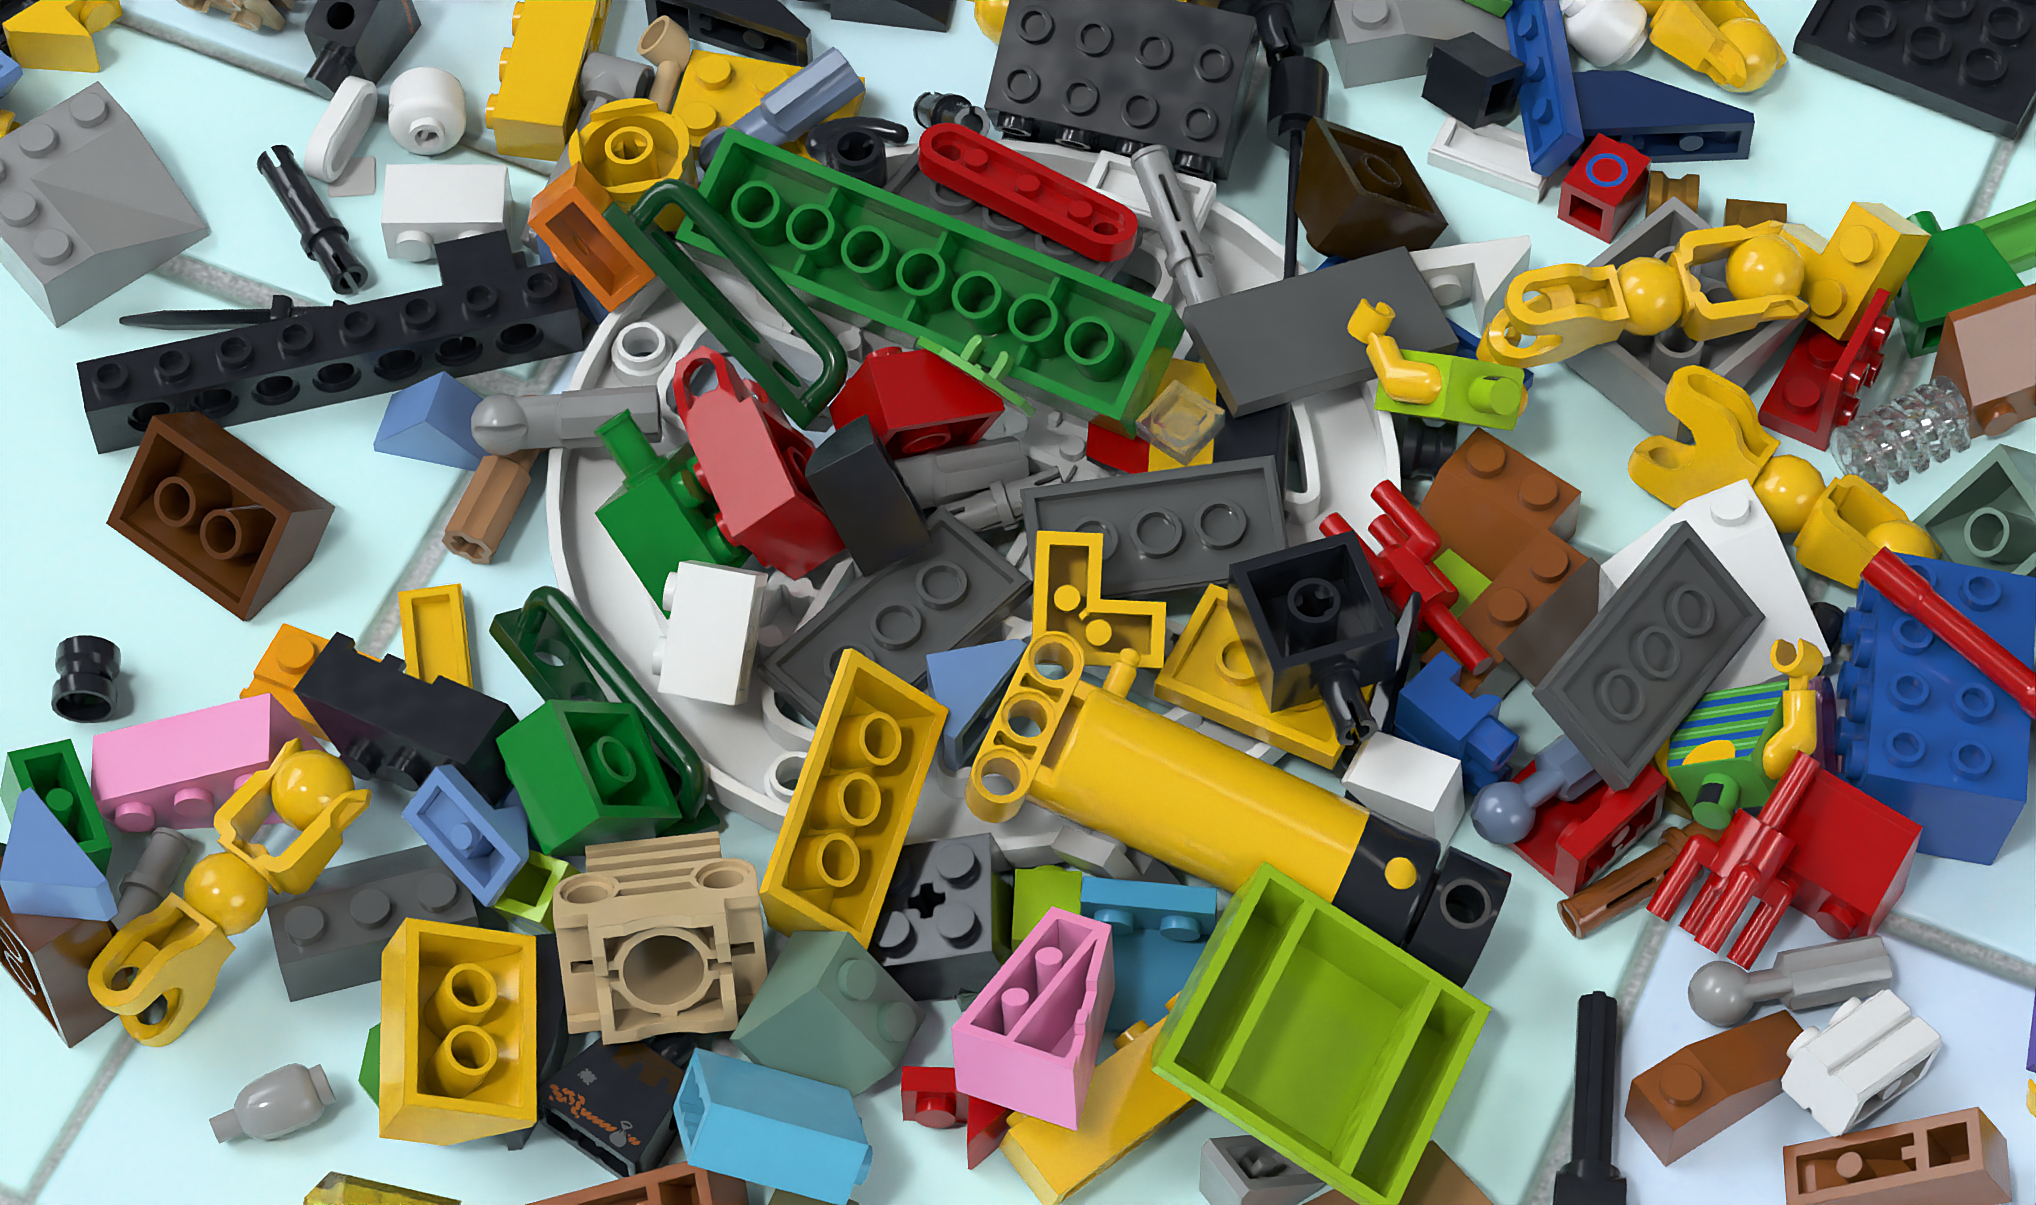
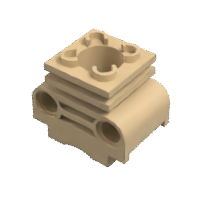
[553,831,768,1045]

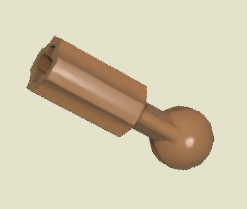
[442,394,550,564]

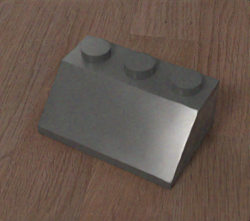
[266,844,480,1002]

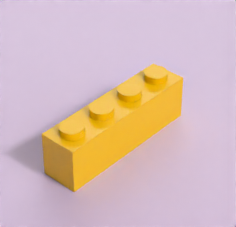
[485,0,612,162]
[999,990,1199,1205]

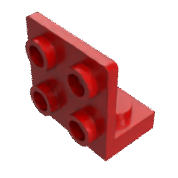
[1758,288,1894,452]
[1506,735,1668,897]

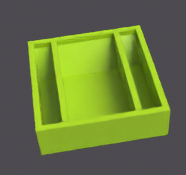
[1151,861,1492,1205]

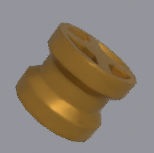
[1645,170,1700,218]

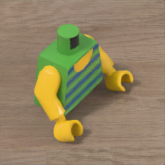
[1654,638,1824,829]

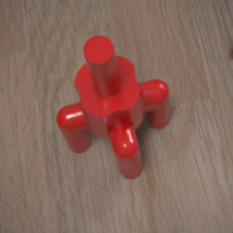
[1319,479,1493,676]
[1646,749,1822,971]

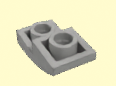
[1051,826,1181,885]

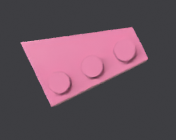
[90,693,328,833]
[951,906,1115,1131]

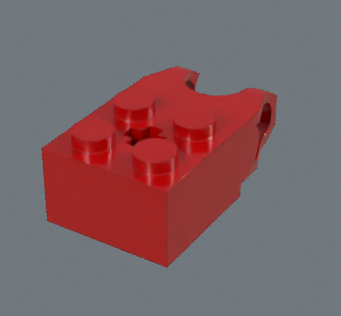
[673,345,846,581]

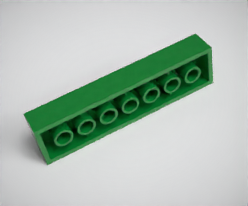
[675,127,1186,440]

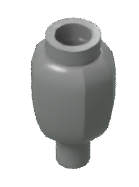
[209,1063,336,1144]

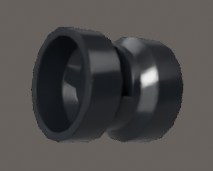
[51,635,121,723]

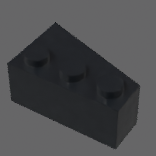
[293,631,519,806]

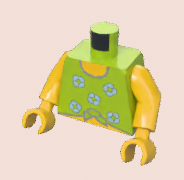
[1347,298,1528,431]

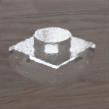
[1135,380,1225,466]

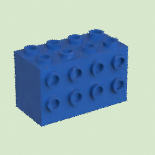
[1832,551,2036,866]

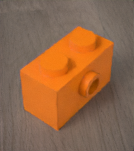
[527,161,657,313]

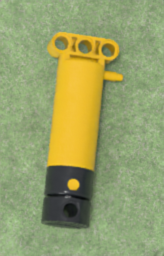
[964,631,1512,989]

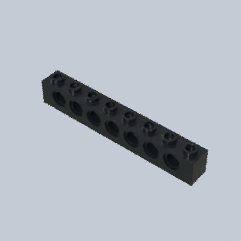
[76,261,584,455]

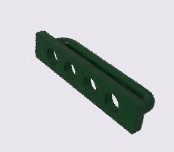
[602,178,849,433]
[489,585,721,838]

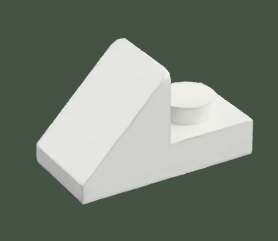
[1409,235,1532,335]

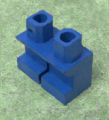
[1392,650,1520,797]

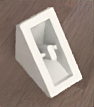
[1340,731,1465,861]

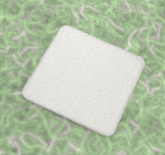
[328,156,376,198]

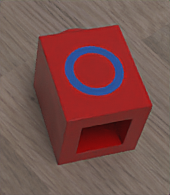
[1557,133,1652,244]

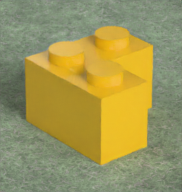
[1779,201,1931,341]
[1031,530,1166,670]

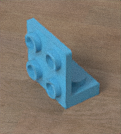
[1080,876,1217,1034]

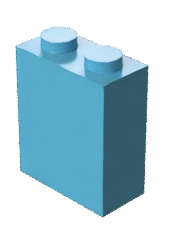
[673,1047,873,1205]

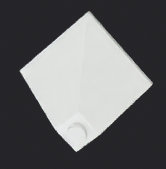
[1601,478,1832,693]

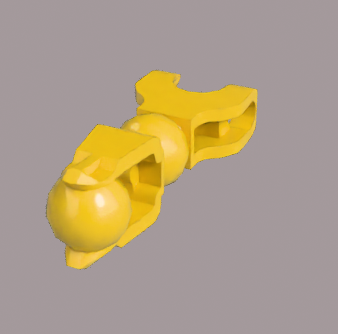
[1636,0,1787,92]
[1486,220,1809,369]
[1628,365,1943,589]
[88,737,372,1047]

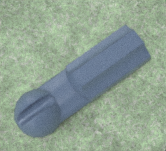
[698,46,866,173]
[1470,734,1603,844]

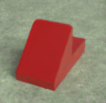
[901,1066,1015,1170]

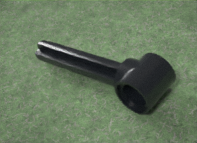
[1553,991,1627,1205]

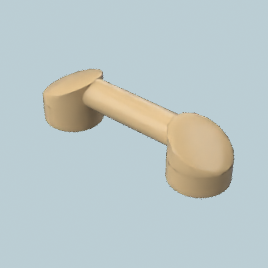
[637,15,690,113]

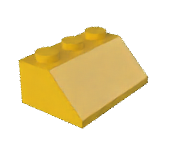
[379,917,537,1146]

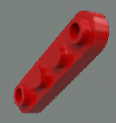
[918,123,1138,262]

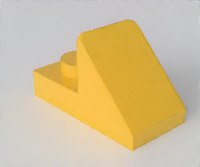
[2,0,123,73]

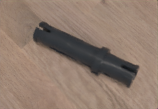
[256,144,368,295]

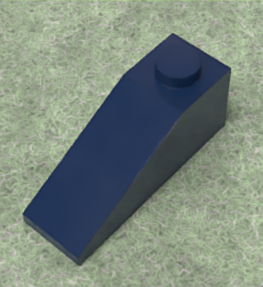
[1568,70,1755,166]

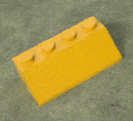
[759,648,949,951]

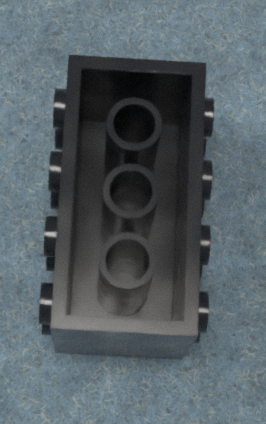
[984,0,1260,182]

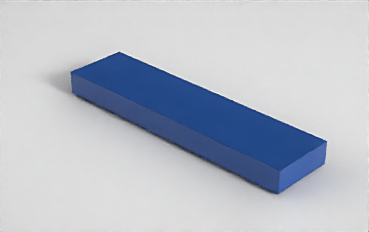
[1504,0,1584,178]

